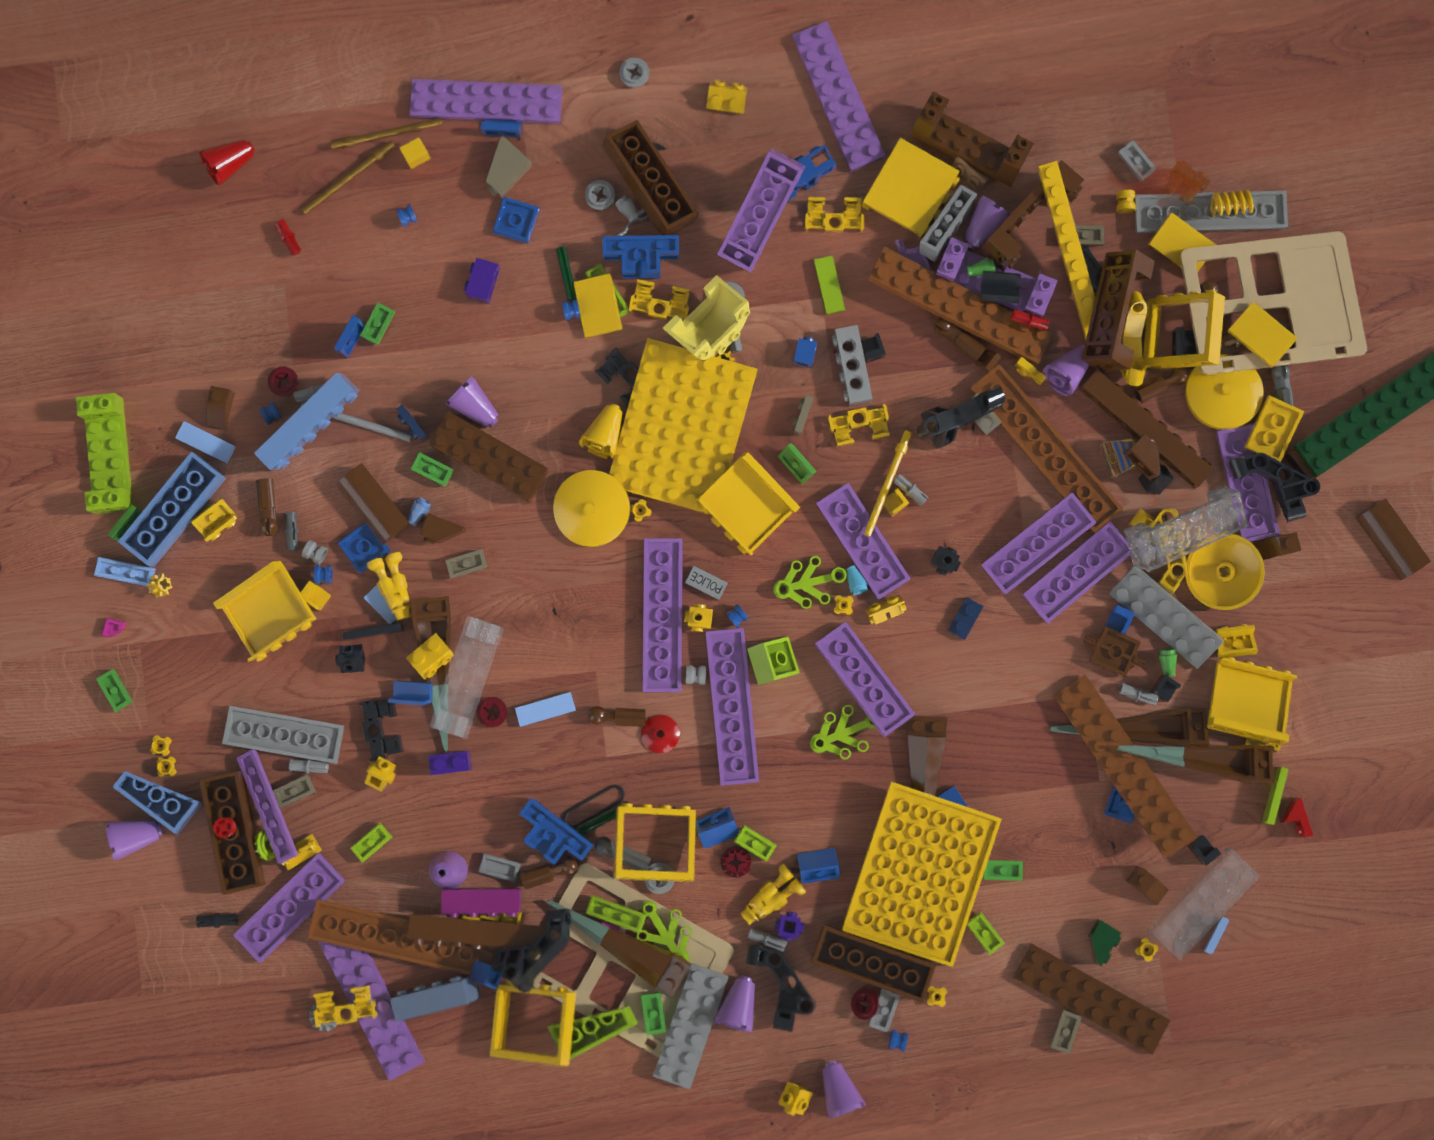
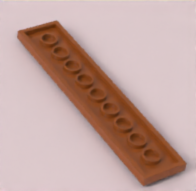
[868,247,1053,366]
[970,364,1123,534]
[1053,675,1198,859]
[307,899,507,975]

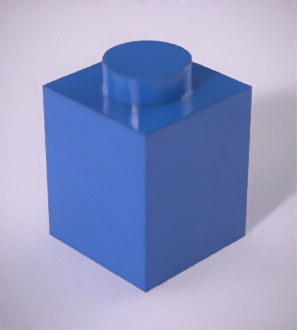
[793,337,818,368]

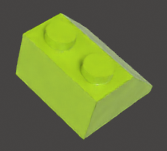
[747,637,800,685]

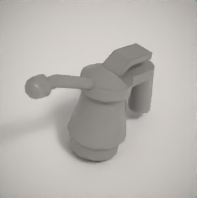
[615,195,649,236]

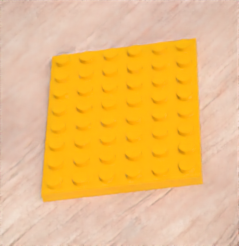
[610,338,758,514]
[841,781,1002,967]

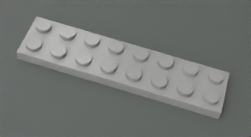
[1134,191,1288,234]

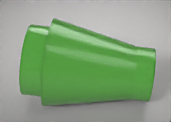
[967,257,996,277]
[1158,648,1177,677]

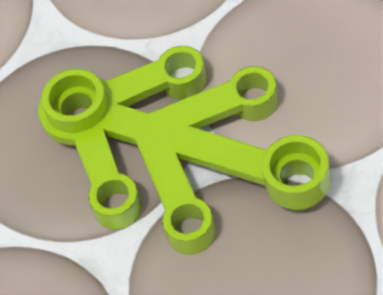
[773,556,847,609]
[810,705,876,760]
[637,900,692,962]

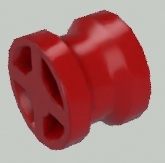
[213,817,236,838]

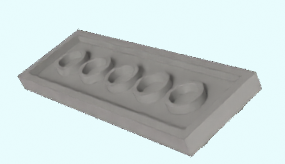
[1109,565,1224,669]
[222,706,345,764]
[653,963,729,1089]

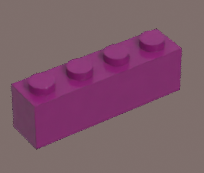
[441,888,522,917]

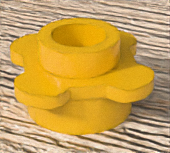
[630,499,652,522]
[834,595,854,615]
[150,735,172,756]
[156,757,177,777]
[1135,938,1158,961]
[927,986,947,1007]

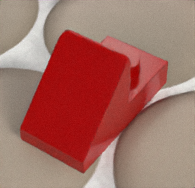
[1280,798,1313,838]

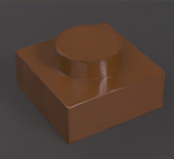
[975,349,1001,372]

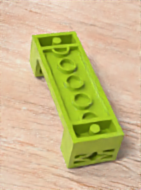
[76,393,133,515]

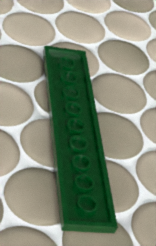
[1294,353,1434,478]

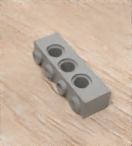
[919,185,977,262]
[832,325,873,406]

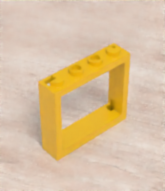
[1143,290,1225,370]
[614,803,696,882]
[490,981,576,1066]

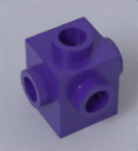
[775,911,804,941]

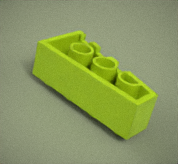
[547,1006,638,1060]

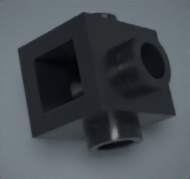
[929,546,961,576]
[335,644,366,673]

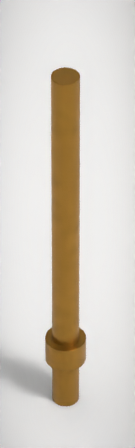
[330,118,442,149]
[301,140,395,214]

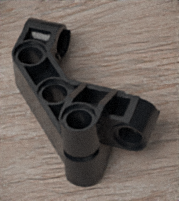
[917,387,1005,449]
[1229,453,1321,523]
[492,908,571,993]
[746,944,816,1032]

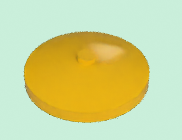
[1185,354,1263,430]
[553,470,630,547]
[1185,533,1265,610]

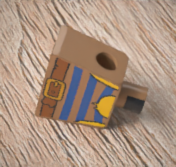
[1099,438,1136,479]

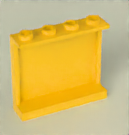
[862,138,960,240]
[696,452,800,556]
[213,561,316,662]
[1207,657,1297,746]

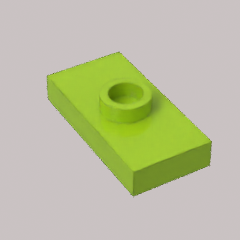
[350,822,393,863]
[734,824,777,862]
[967,911,1005,955]

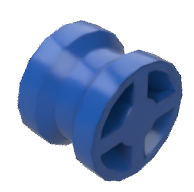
[396,204,418,227]
[562,299,581,321]
[259,401,282,425]
[314,565,333,584]
[725,604,749,628]
[888,1029,908,1052]

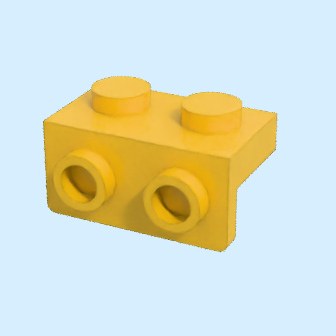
[706,80,747,114]
[191,497,237,542]
[1215,624,1258,658]
[406,633,454,679]

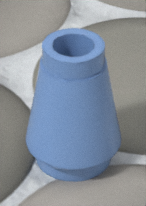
[406,496,431,526]

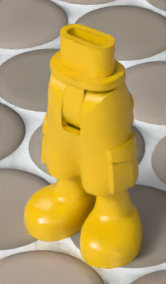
[367,552,411,621]
[740,864,806,925]

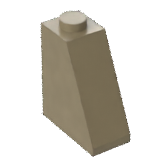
[486,136,532,198]

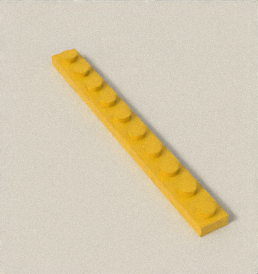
[1037,161,1095,340]

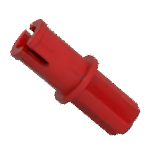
[274,219,301,256]
[1011,309,1049,331]

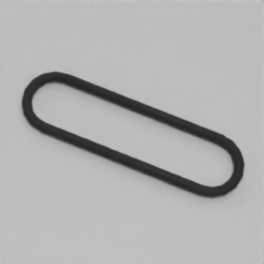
[564,785,625,828]

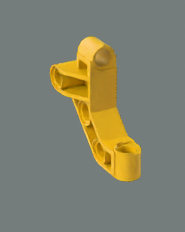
[1120,291,1150,386]
[1129,507,1188,595]

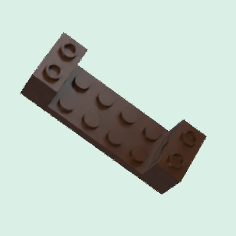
[910,91,1034,187]
[981,160,1085,272]
[1082,250,1155,371]

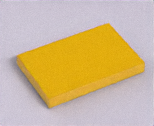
[1148,212,1216,273]
[574,273,623,338]
[1228,302,1298,368]
[1244,395,1304,462]

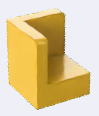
[400,138,430,169]
[883,488,909,517]
[301,581,331,611]

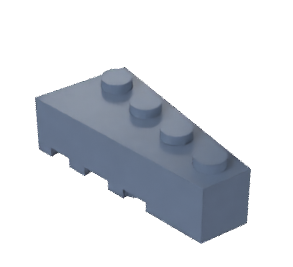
[390,976,481,1022]

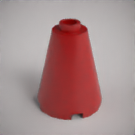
[199,140,255,186]

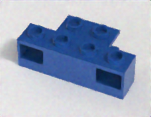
[788,145,836,201]
[602,235,679,279]
[519,798,594,865]

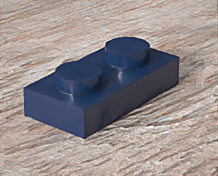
[396,405,428,441]
[948,597,984,640]

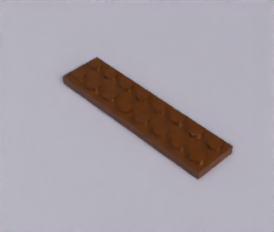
[1013,943,1171,1055]

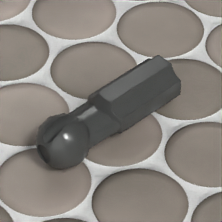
[1271,365,1294,406]
[594,836,651,871]

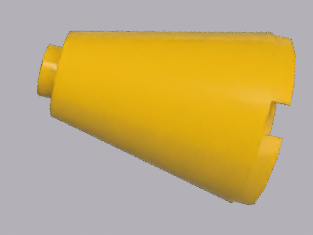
[579,404,623,459]

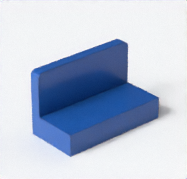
[481,120,522,138]
[388,680,433,705]
[1104,786,1134,824]
[695,807,739,849]
[797,848,840,884]

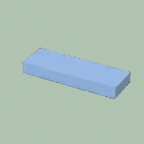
[175,421,236,463]
[94,557,156,586]
[515,692,576,727]

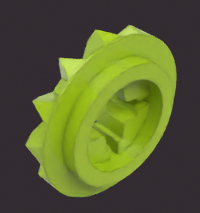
[254,830,275,861]

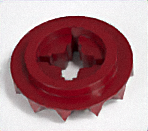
[268,366,299,397]
[476,697,508,728]
[721,847,751,878]
[851,988,881,1020]

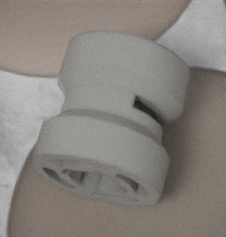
[301,540,328,565]
[686,665,706,685]

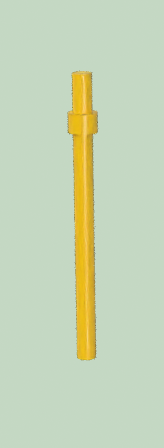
[864,430,912,537]

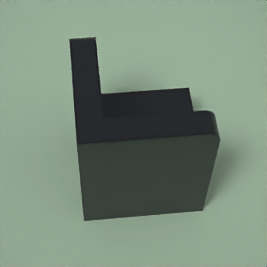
[861,333,886,363]
[1139,464,1173,495]
[1151,675,1181,702]
[1188,835,1222,866]

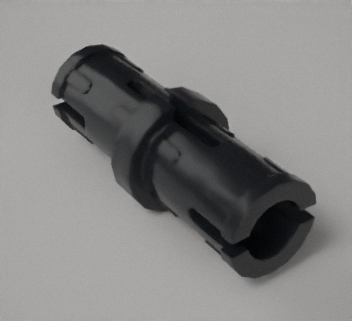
[196,913,238,928]

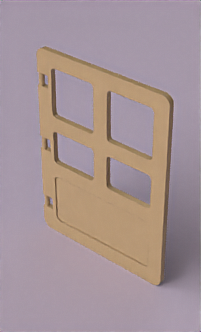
[1180,231,1367,375]
[534,863,734,1058]

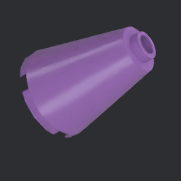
[963,195,1011,250]
[1043,344,1089,396]
[446,376,498,428]
[106,821,163,861]
[429,851,468,889]
[714,976,755,1033]
[822,1060,866,1119]

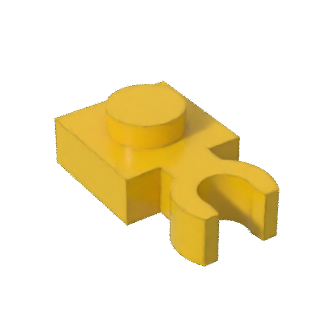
[1015,357,1047,385]

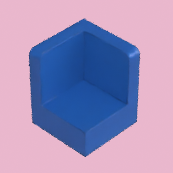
[1105,605,1135,634]
[469,961,502,990]

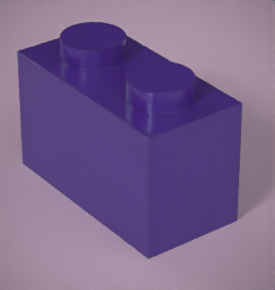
[464,258,500,304]
[428,751,472,775]

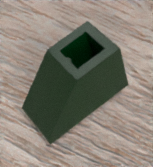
[1088,919,1121,966]

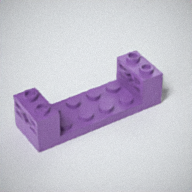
[717,148,806,272]
[936,237,1058,318]

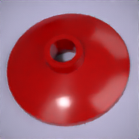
[641,715,680,753]

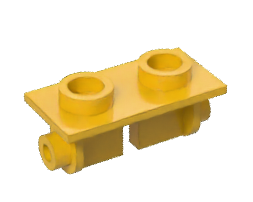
[865,595,907,625]
[281,834,322,870]

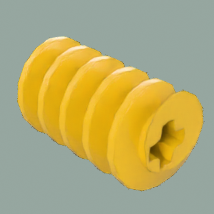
[1210,189,1254,217]

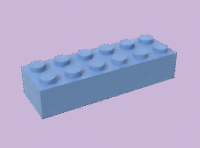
[254,372,360,470]
[118,451,226,567]

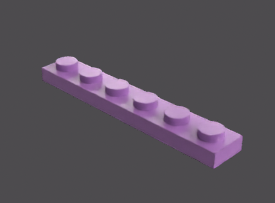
[236,749,298,863]

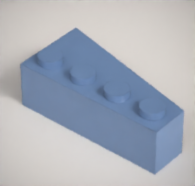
[113,771,203,835]

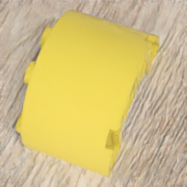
[663,275,750,360]

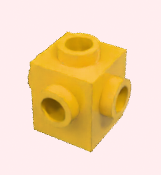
[684,604,713,632]
[365,757,396,792]
[778,1082,813,1116]

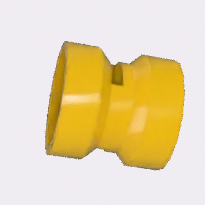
[1116,190,1136,213]

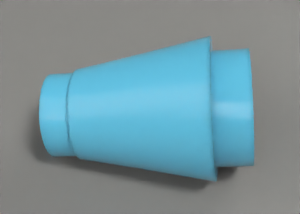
[845,565,868,595]

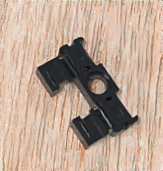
[595,348,639,405]
[359,700,404,761]

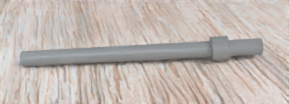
[301,401,412,442]

